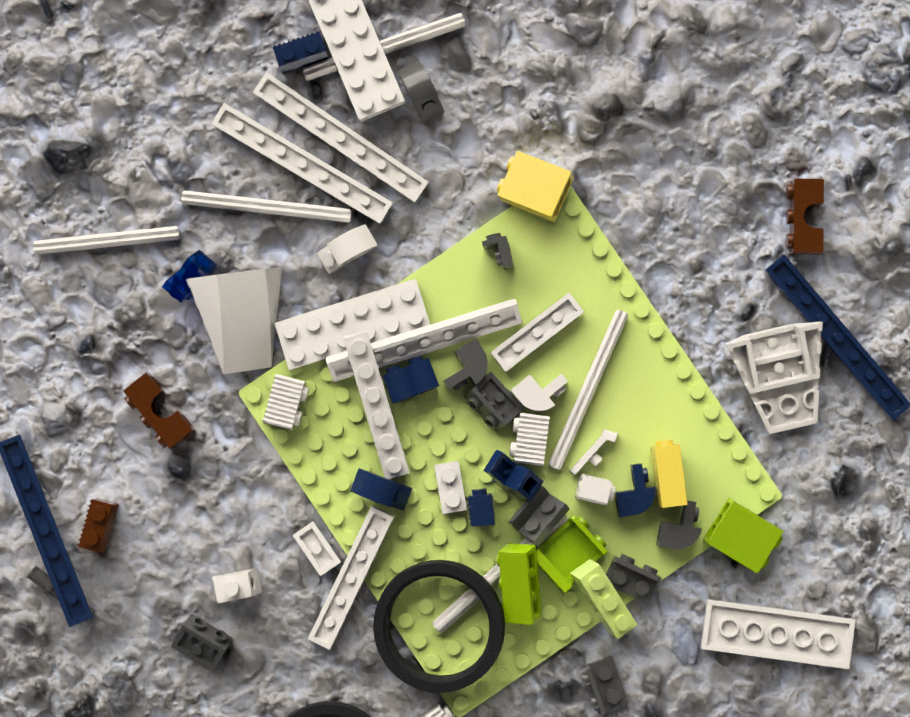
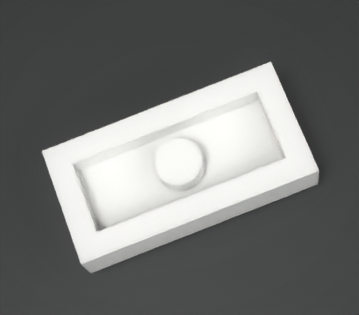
[434,461,467,514]
[293,521,341,576]

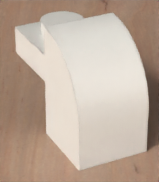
[317,224,377,274]
[511,374,568,411]

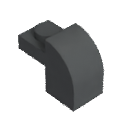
[397,60,444,122]
[443,338,488,391]
[656,500,702,549]

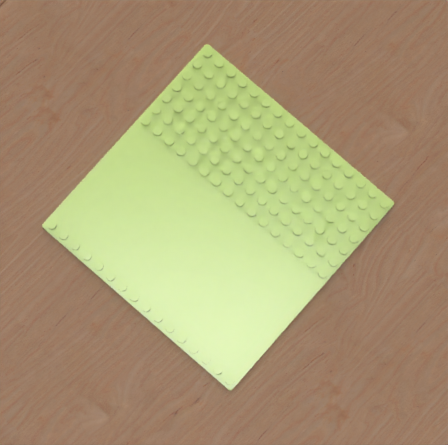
[239,187,782,717]

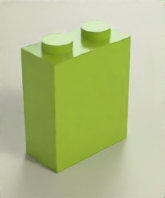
[703,497,784,574]

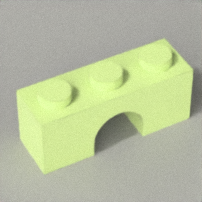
[570,559,638,639]

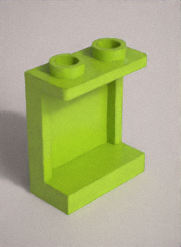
[536,515,608,593]

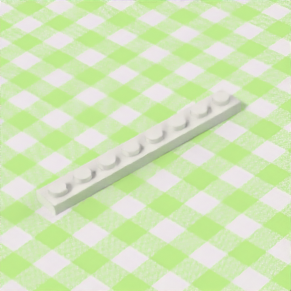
[253,72,429,203]
[211,103,393,225]
[326,299,522,382]

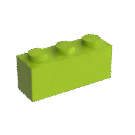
[497,543,542,625]

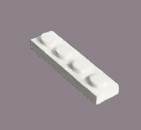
[491,293,584,372]

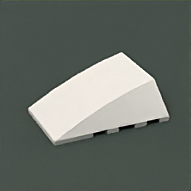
[186,267,282,374]
[725,322,823,434]

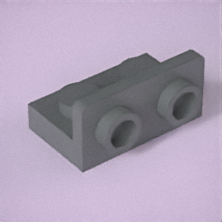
[482,233,514,270]
[464,371,524,432]
[509,486,570,547]
[606,554,661,604]
[171,614,233,672]
[581,655,629,715]

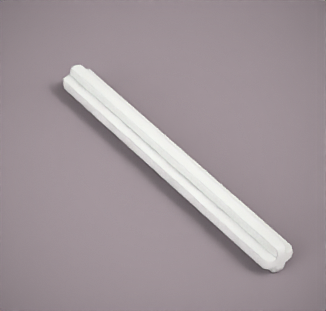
[33,226,180,255]

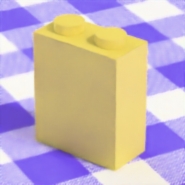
[497,151,574,222]
[650,440,687,508]

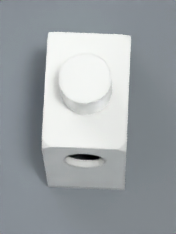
[211,568,262,603]

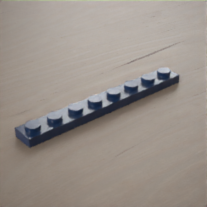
[764,254,910,421]
[0,434,94,628]

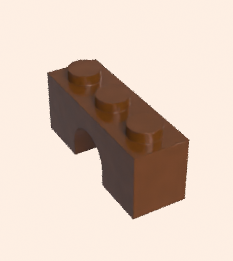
[785,178,824,255]
[123,372,196,449]

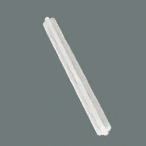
[302,13,465,81]
[181,191,352,223]
[549,310,628,470]
[432,514,568,633]

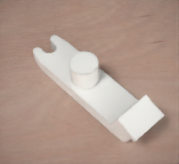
[570,429,618,475]

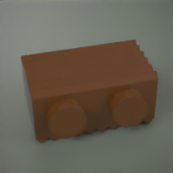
[77,498,119,553]

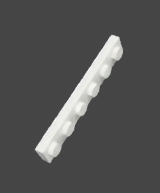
[343,330,409,479]
[308,505,395,650]

